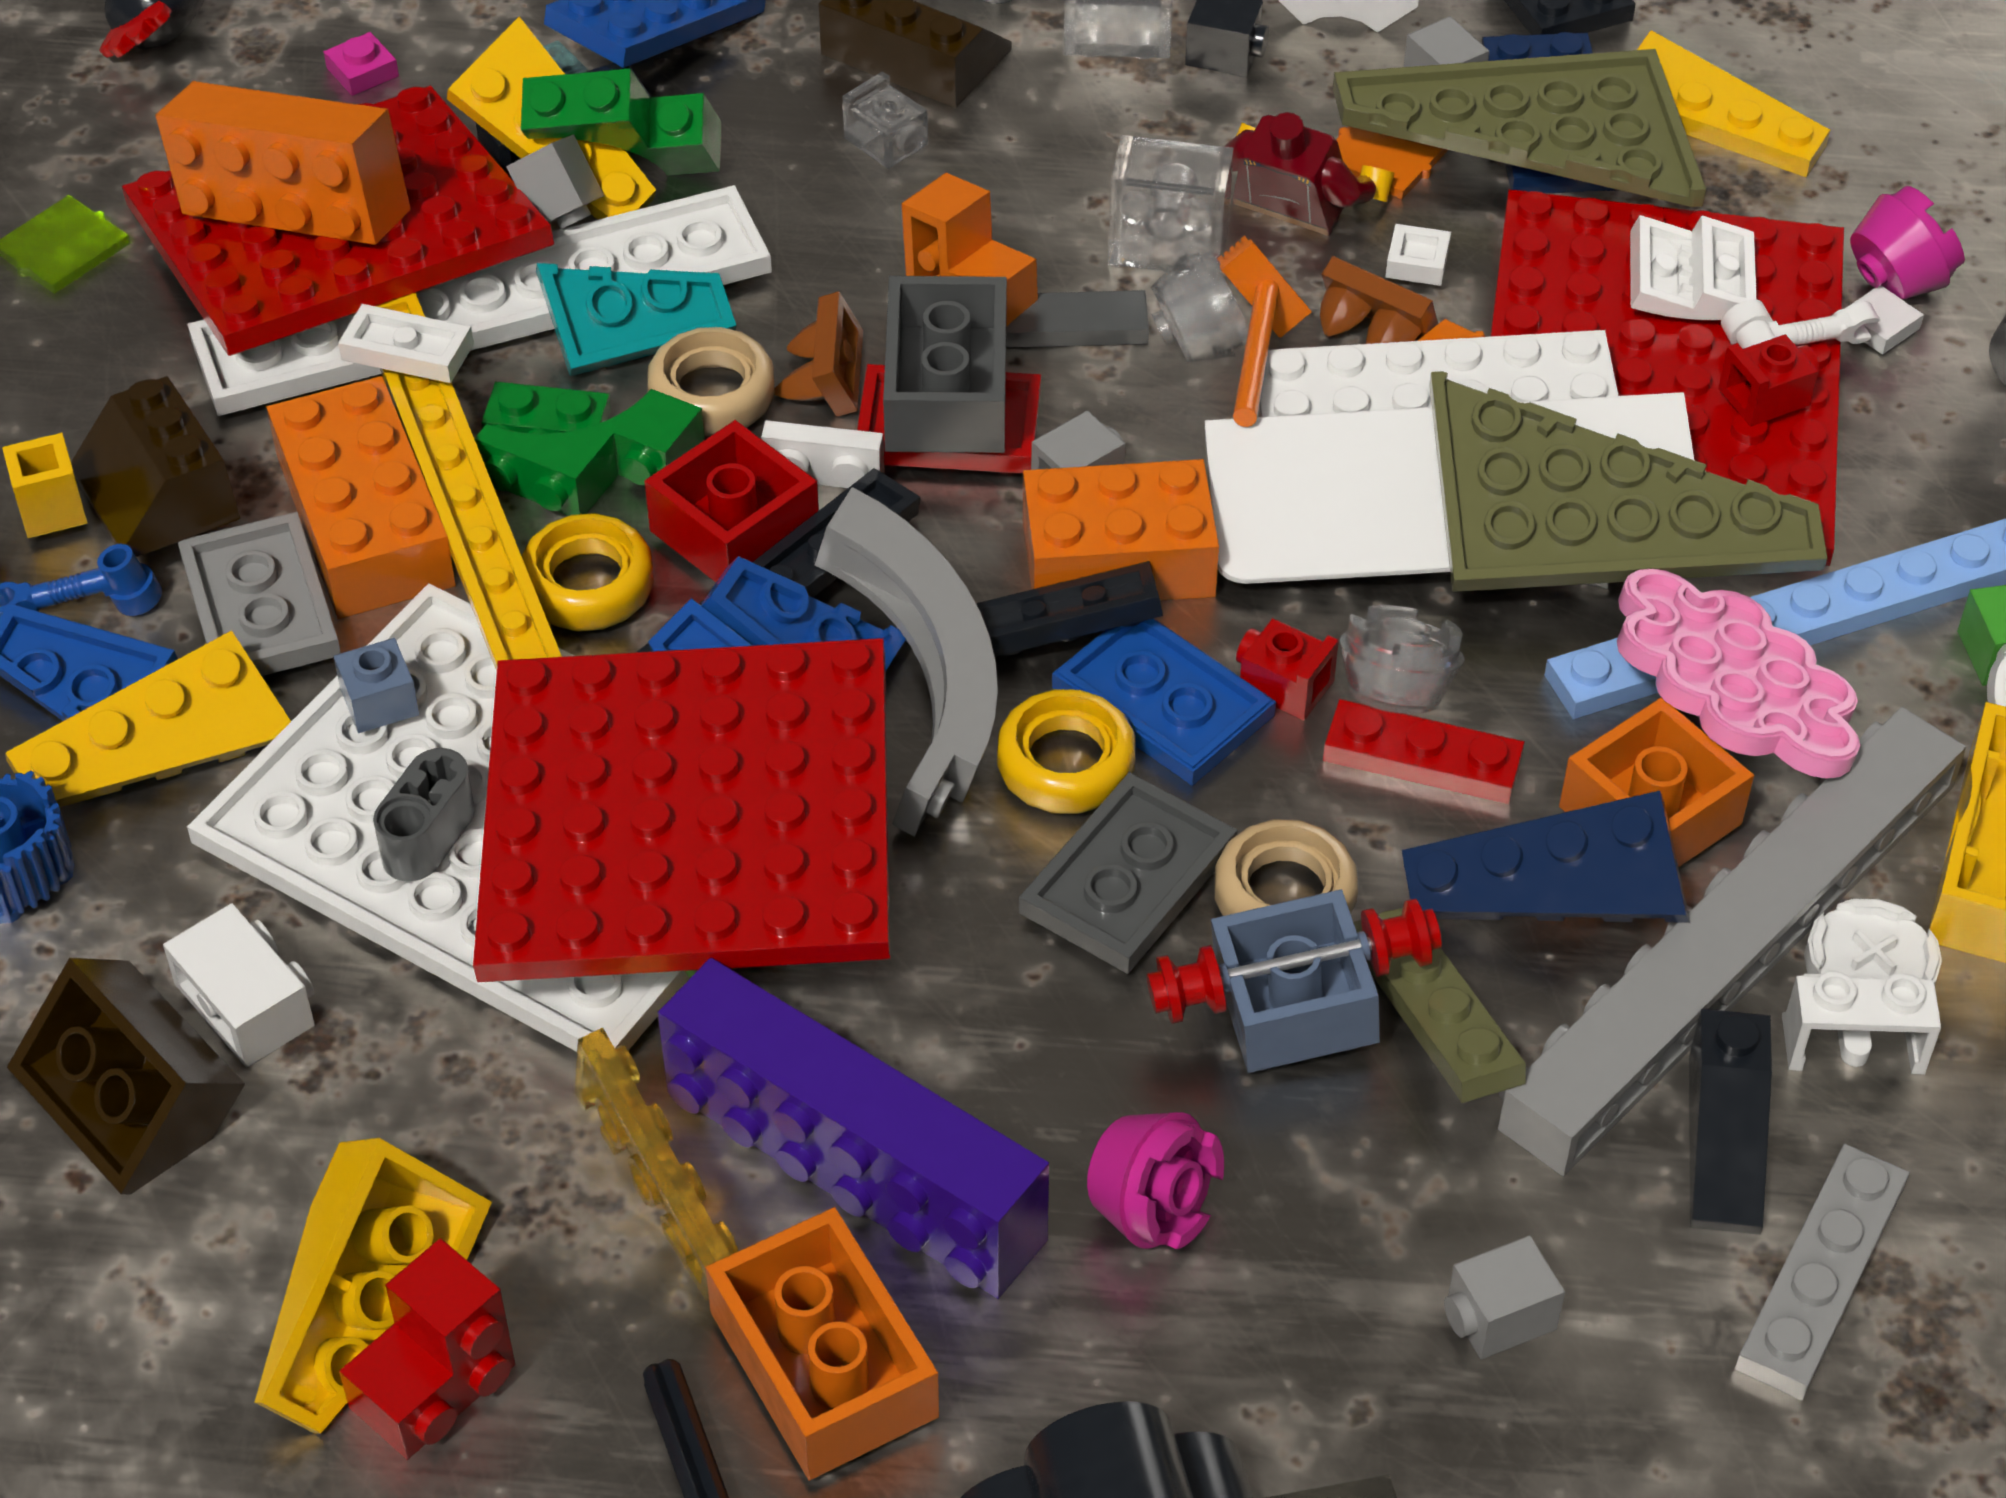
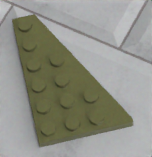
[1333,49,1706,207]
[1429,371,1827,592]

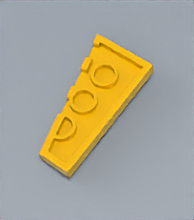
[447,16,656,220]
[1637,30,1830,177]
[5,630,291,808]

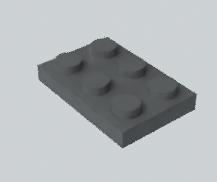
[1019,772,1238,974]

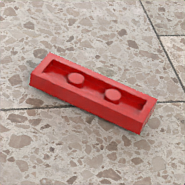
[1323,699,1525,804]

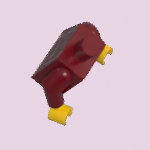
[1220,112,1395,236]

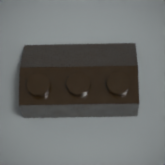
[819,0,1012,109]
[71,376,241,557]
[7,958,245,1195]

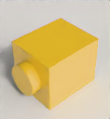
[2,433,88,538]

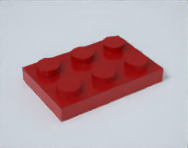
[857,364,1041,473]

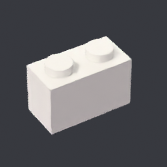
[163,903,315,1068]

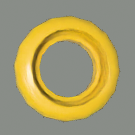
[521,513,654,632]
[997,689,1135,814]

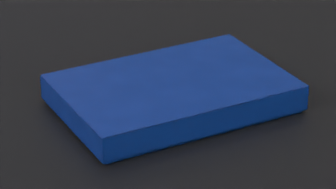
[1052,618,1276,786]

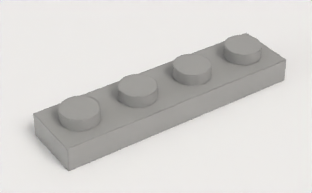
[1735,1143,1910,1401]

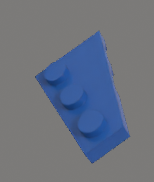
[701,556,906,672]

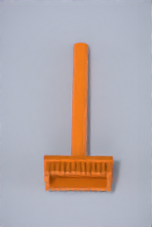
[1217,235,1312,427]

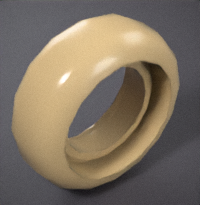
[648,327,775,437]
[1215,819,1358,916]

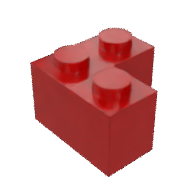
[339,1238,516,1460]

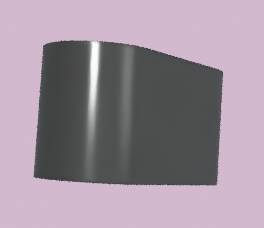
[373,748,475,881]

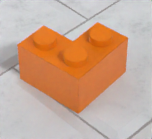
[901,172,1038,326]

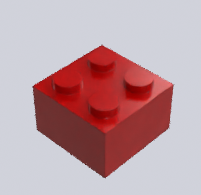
[644,420,819,582]

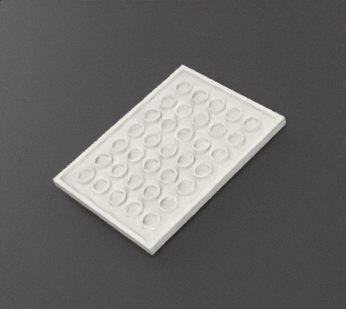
[187,583,690,1071]

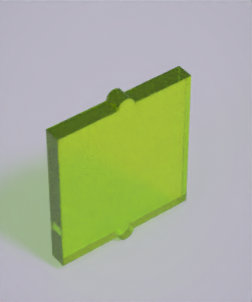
[0,195,131,294]

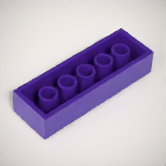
[658,957,1049,1299]

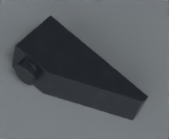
[1185,0,1269,77]
[1689,1009,1772,1235]

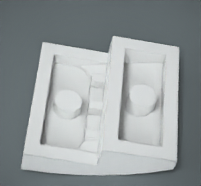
[1630,215,1757,320]

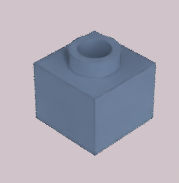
[333,638,419,734]

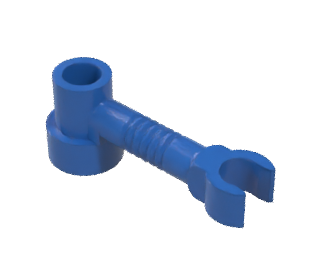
[0,544,162,616]

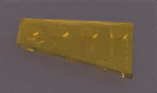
[575,1028,739,1301]

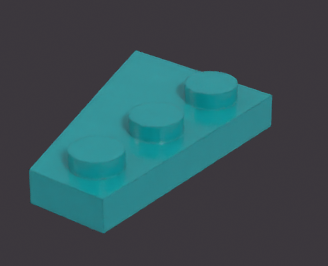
[536,263,737,376]

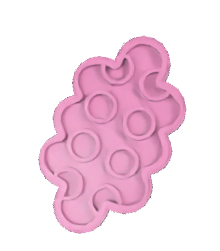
[1616,569,1861,779]

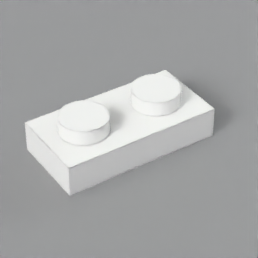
[338,304,474,383]
[761,420,885,488]

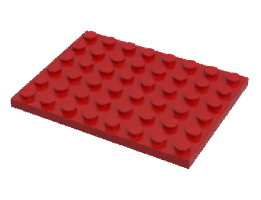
[1490,189,1844,566]

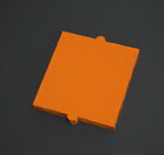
[1336,126,1448,200]

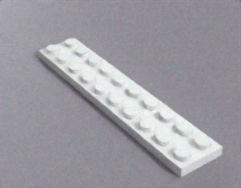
[187,185,772,416]

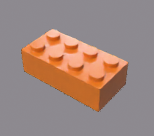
[155,81,411,245]
[266,376,456,619]

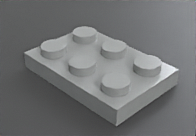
[178,512,341,676]

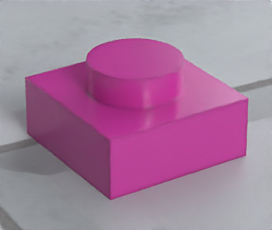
[323,32,399,96]

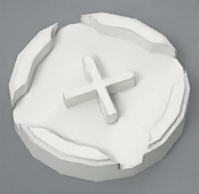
[1804,899,1942,985]

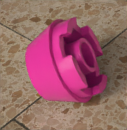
[1850,186,1965,300]
[1087,1112,1224,1249]

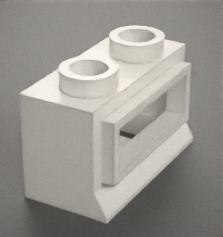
[1782,971,1941,1075]

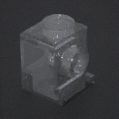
[842,71,928,169]

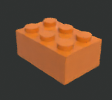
[1023,459,1219,601]
[705,1207,939,1481]

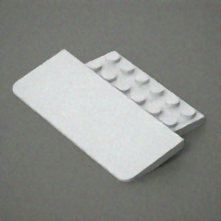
[1205,330,1694,584]

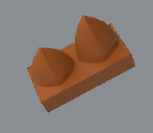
[1320,256,1438,344]
[774,291,863,417]

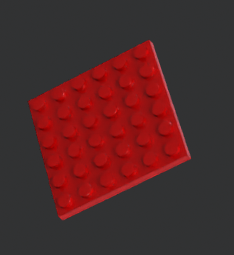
[122,85,555,356]
[473,638,890,982]

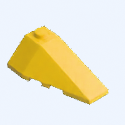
[254,1138,492,1434]

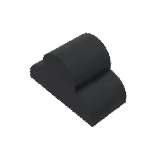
[960,1401,1253,1498]

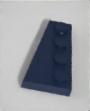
[1401,791,1690,923]

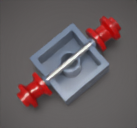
[1146,889,1442,1073]

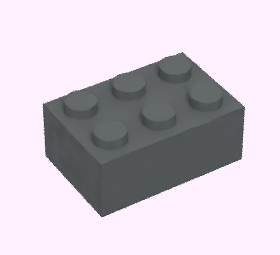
[883,276,1007,453]

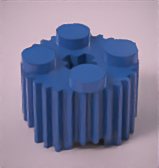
[0,771,75,924]

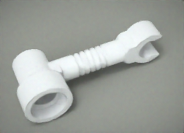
[1721,299,1880,349]

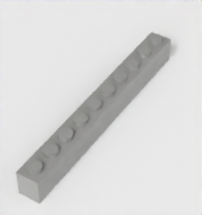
[1498,707,1967,1177]

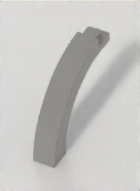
[815,487,998,836]

